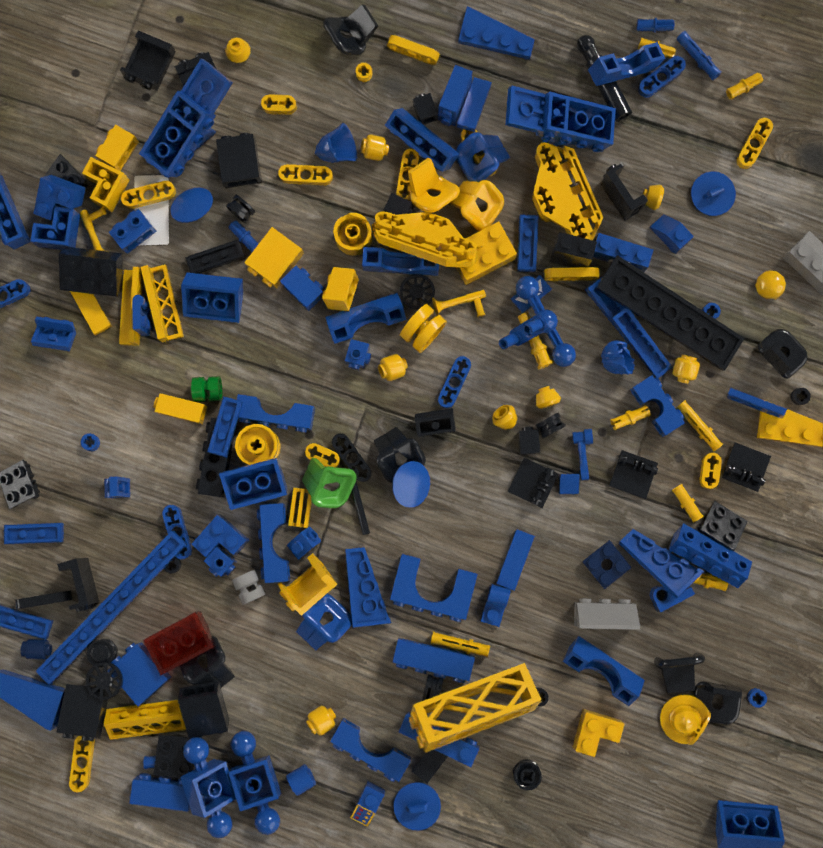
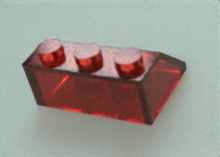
[143,611,214,675]

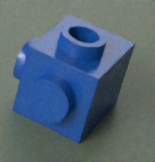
[345,339,371,370]
[204,546,237,577]

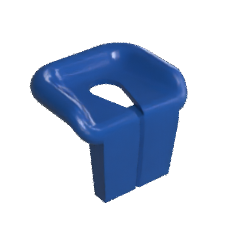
[456,132,511,182]
[296,594,352,650]

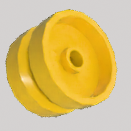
[400,304,447,353]
[235,424,281,465]

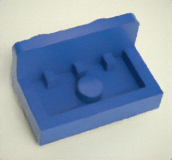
[31,317,76,351]

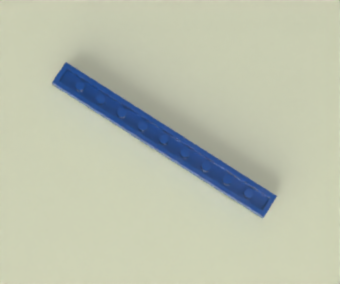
[36,531,187,685]

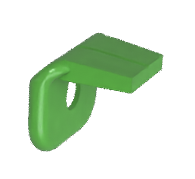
[302,458,357,508]

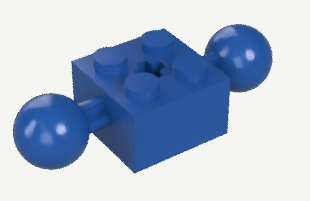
[228,731,281,835]
[180,737,236,838]

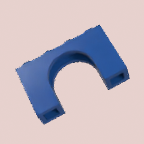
[390,554,478,622]

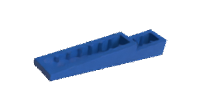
[584,277,672,378]

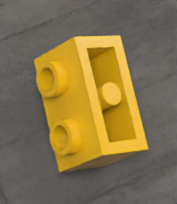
[95,124,139,171]
[322,267,359,311]

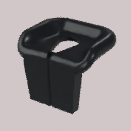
[323,5,378,55]
[758,329,808,379]
[374,427,426,483]
[179,635,235,688]
[654,652,705,694]
[694,681,742,725]

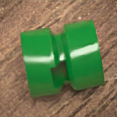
[191,376,223,402]

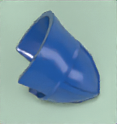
[315,123,357,163]

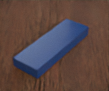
[457,77,492,132]
[517,215,539,272]
[727,388,787,419]
[207,396,243,458]
[4,523,64,544]
[496,529,535,591]
[0,605,54,640]

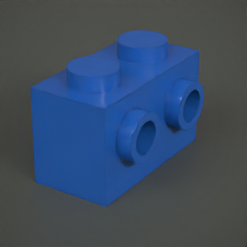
[109,209,157,254]
[280,266,324,311]

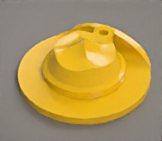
[660,695,711,745]

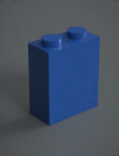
[438,65,473,126]
[107,642,172,706]

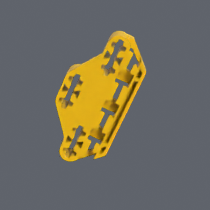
[532,142,603,240]
[372,211,477,267]

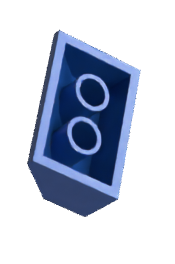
[181,273,243,323]
[219,458,287,510]
[716,800,785,848]

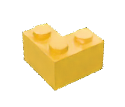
[82,157,130,212]
[572,709,624,757]

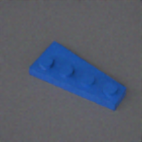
[458,6,535,60]
[619,529,704,599]
[345,547,391,628]

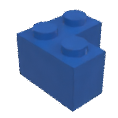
[33,175,86,220]
[30,207,80,250]
[191,515,250,557]

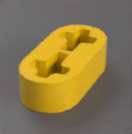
[261,94,297,115]
[305,443,340,467]
[700,453,722,489]

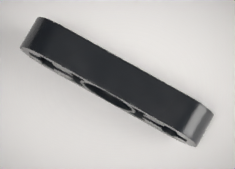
[332,433,372,482]
[15,590,73,609]

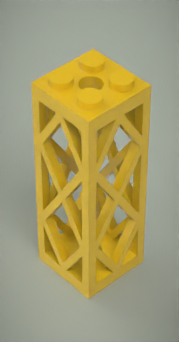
[409,663,541,753]

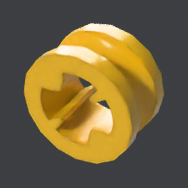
[355,63,373,82]

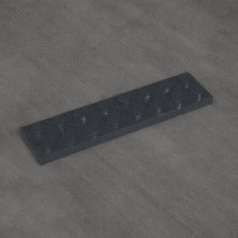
[596,255,745,371]

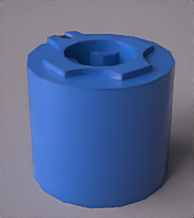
[286,764,316,796]

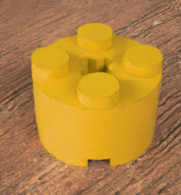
[333,213,373,256]

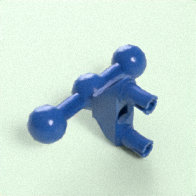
[499,276,576,367]

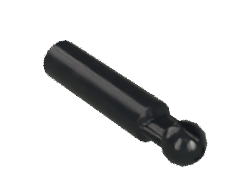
[577,35,632,122]

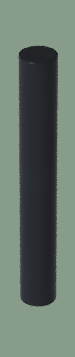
[351,481,370,535]

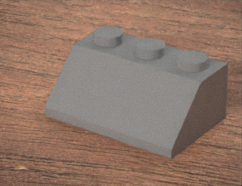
[782,231,823,296]
[574,598,640,630]

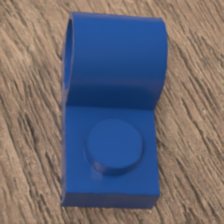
[104,476,130,498]
[480,584,511,627]
[649,585,695,612]

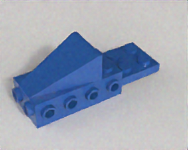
[139,59,233,178]
[505,86,616,152]

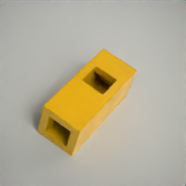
[154,393,208,425]

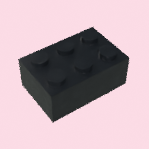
[58,247,123,297]

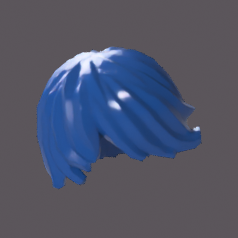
[601,340,635,375]

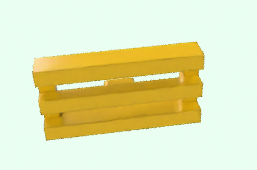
[288,487,312,528]

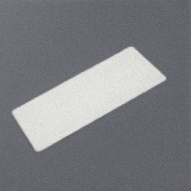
[134,175,169,245]

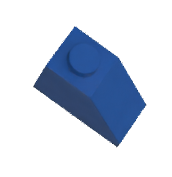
[649,214,694,254]

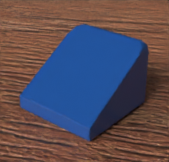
[559,474,580,494]

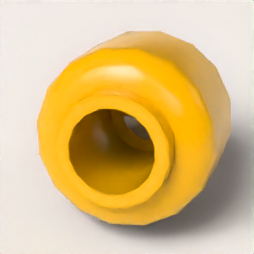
[360,134,389,161]
[378,354,408,381]
[672,354,700,384]
[306,705,337,736]

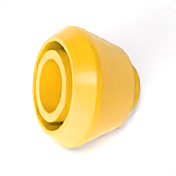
[225,38,251,63]
[642,185,664,210]
[536,386,561,409]
[492,405,517,430]

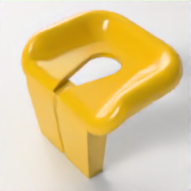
[408,158,460,213]
[450,180,504,231]

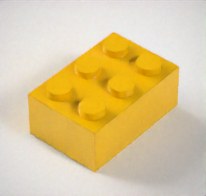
[456,221,517,285]

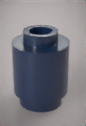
[21,639,52,660]

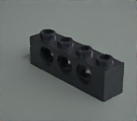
[196,418,236,498]

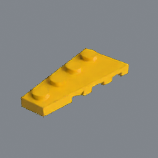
[757,400,823,448]

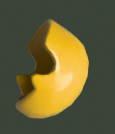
[755,271,786,300]

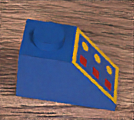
[350,781,385,827]

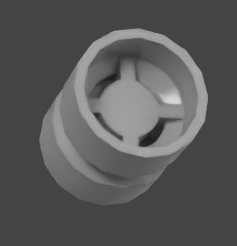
[232,570,266,605]

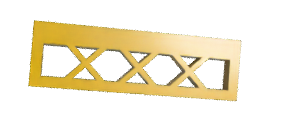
[140,264,184,342]
[119,267,144,346]
[104,700,186,740]

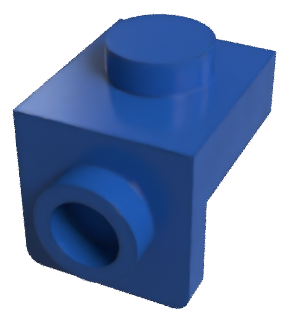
[287,527,321,560]

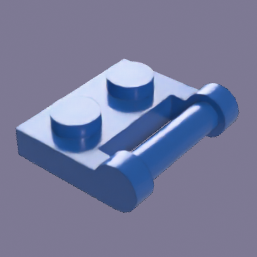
[132,295,153,336]

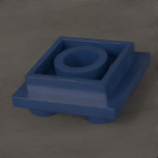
[582,540,632,589]

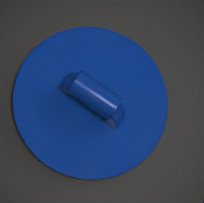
[691,171,736,216]
[171,188,213,223]
[392,461,430,508]
[394,782,441,831]

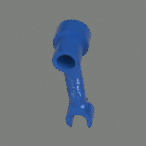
[572,429,593,480]

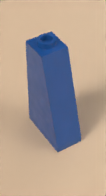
[0,669,65,731]

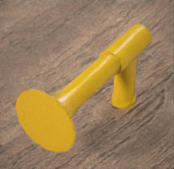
[80,207,109,252]
[432,290,486,317]

